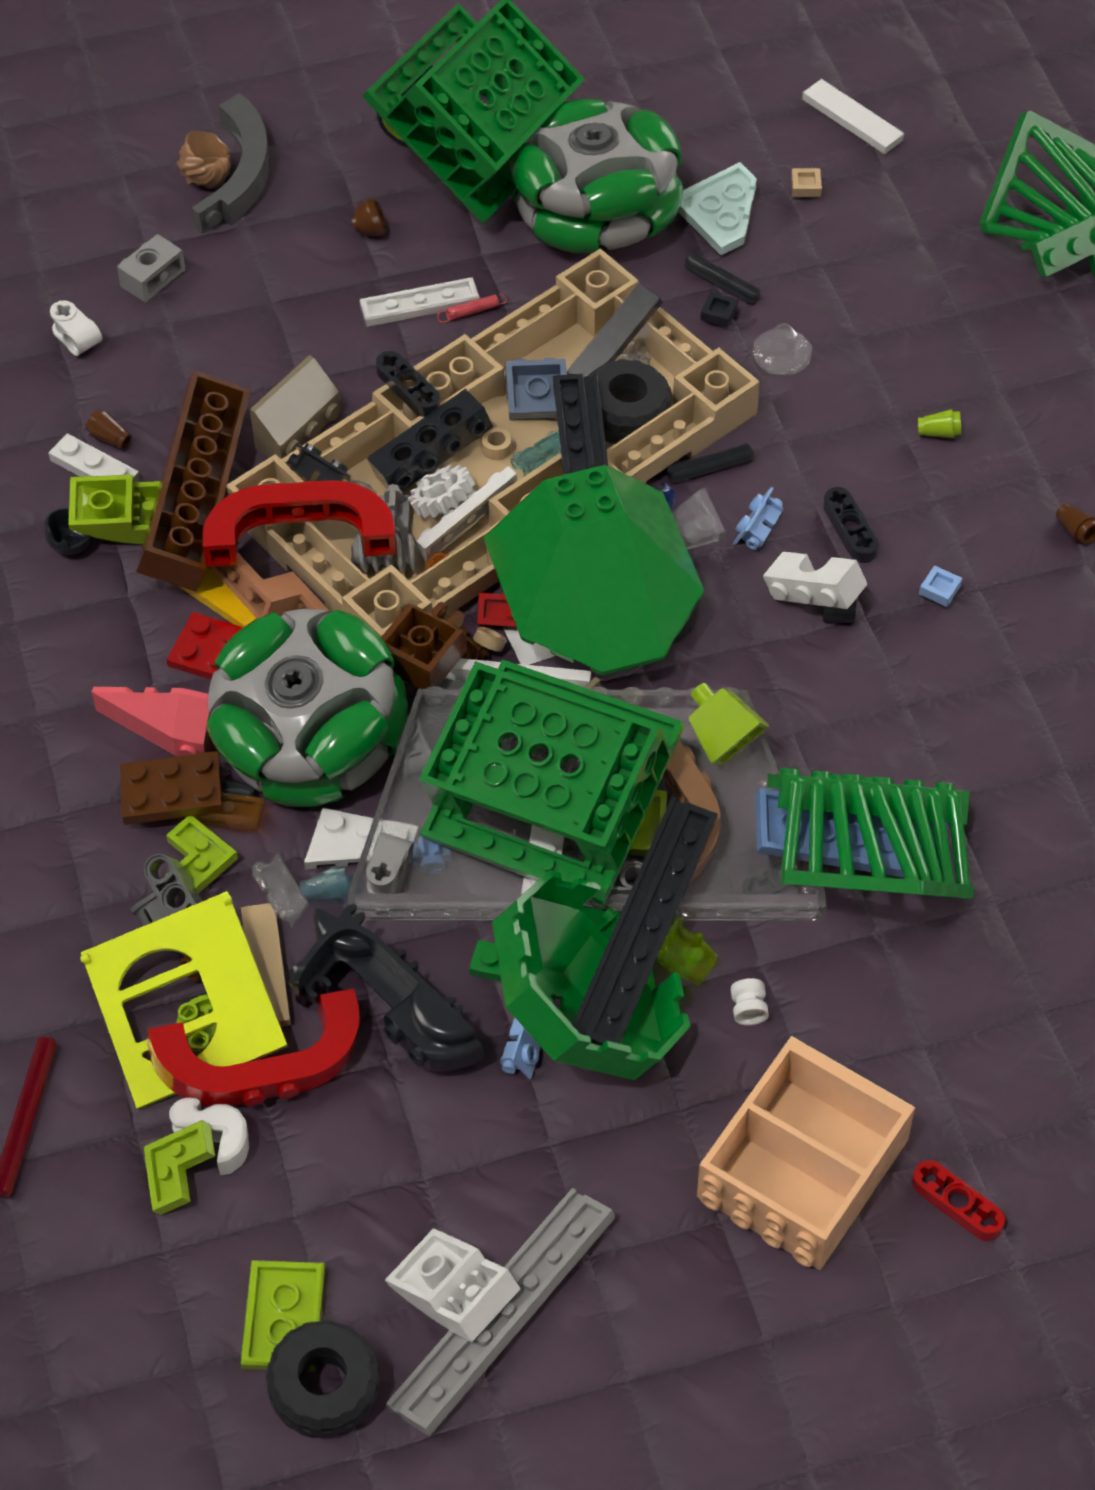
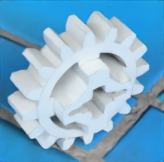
[408,464,475,518]

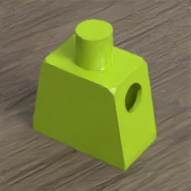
[688,683,770,766]

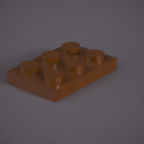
[120,751,223,825]

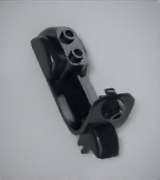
[289,904,484,1071]

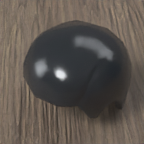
[45,508,93,555]

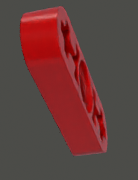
[912,1160,1005,1241]

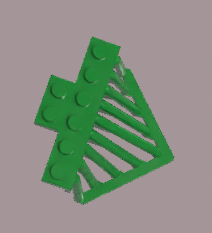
[979,111,1095,279]
[767,768,974,899]

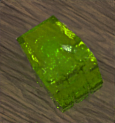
[656,916,718,986]

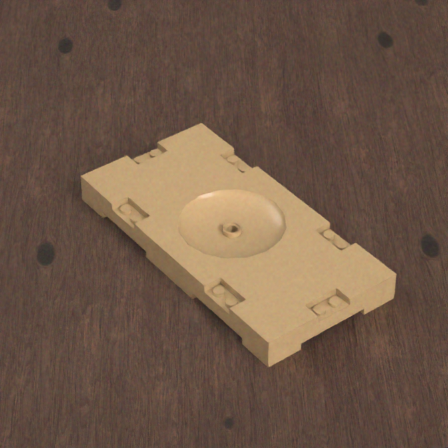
[226,249,760,637]

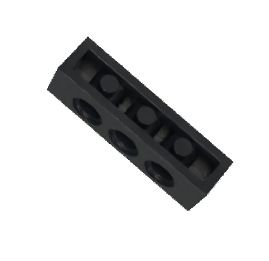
[367,388,493,491]

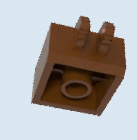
[381,601,467,695]

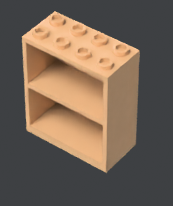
[697,1036,915,1271]

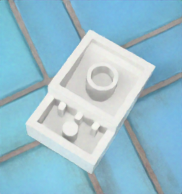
[385,1228,520,1342]

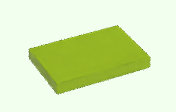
[241,1260,325,1372]

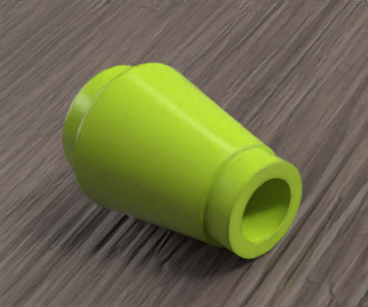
[918,409,962,439]

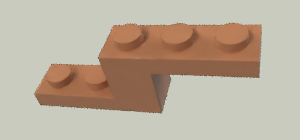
[210,552,329,619]

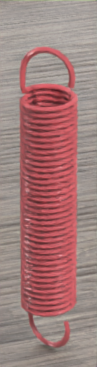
[437,293,508,323]

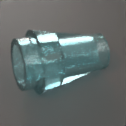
[300,866,352,901]

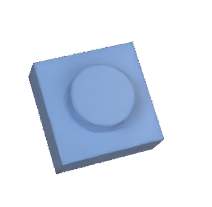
[919,565,962,607]

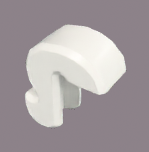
[169,1098,249,1175]

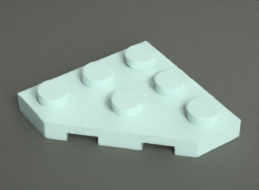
[678,162,757,255]

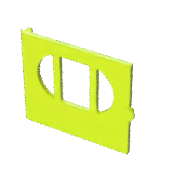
[80,891,288,1110]

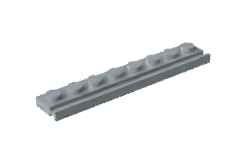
[386,1188,615,1437]

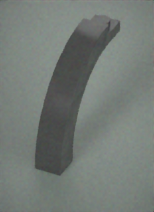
[192,92,269,234]

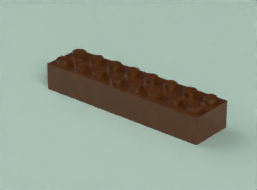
[136,370,251,592]

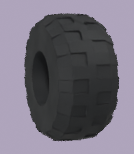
[589,359,672,444]
[266,1320,380,1439]

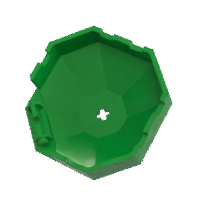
[492,870,690,1080]

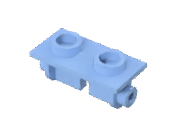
[733,487,783,550]
[500,1017,541,1079]

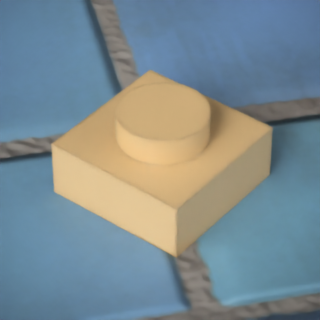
[791,168,822,197]

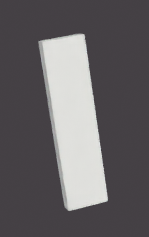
[802,79,904,154]
[360,277,480,327]

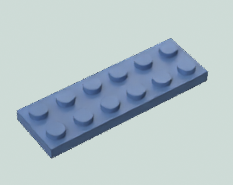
[755,788,948,878]

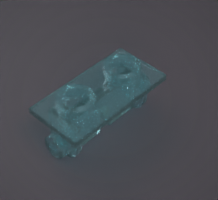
[510,431,560,476]

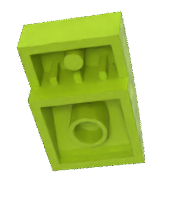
[69,474,160,544]

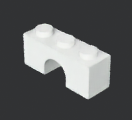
[763,552,867,609]

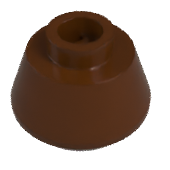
[352,198,387,236]

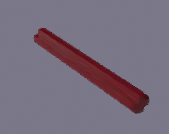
[0,1036,57,1198]

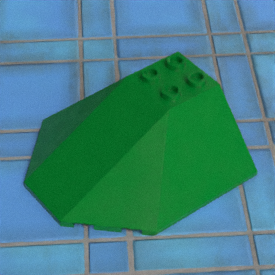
[484,465,704,676]

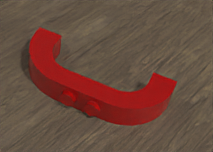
[203,481,396,567]
[147,988,359,1107]

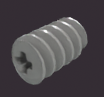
[351,534,415,574]

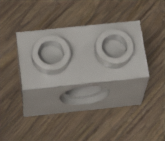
[117,234,185,303]

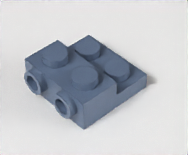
[505,358,567,419]

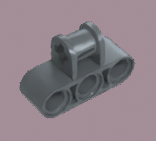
[130,854,202,926]

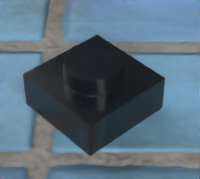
[700,292,738,327]

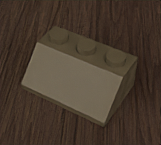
[250,355,341,459]

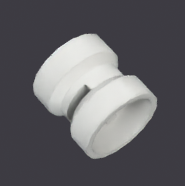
[730,978,769,1026]

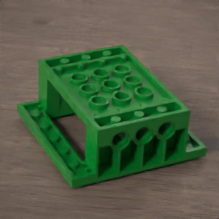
[362,0,585,223]
[419,659,685,906]

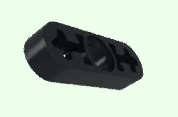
[376,351,440,417]
[823,487,878,563]

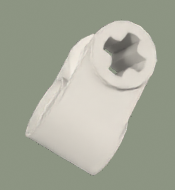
[50,301,102,356]

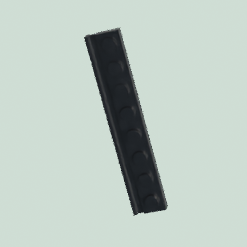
[553,373,608,475]
[572,796,718,1046]

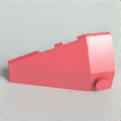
[91,687,214,756]

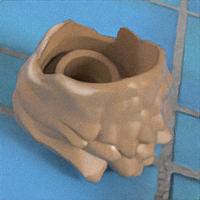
[177,130,231,189]

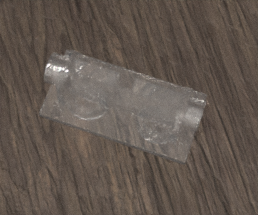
[252,854,309,927]

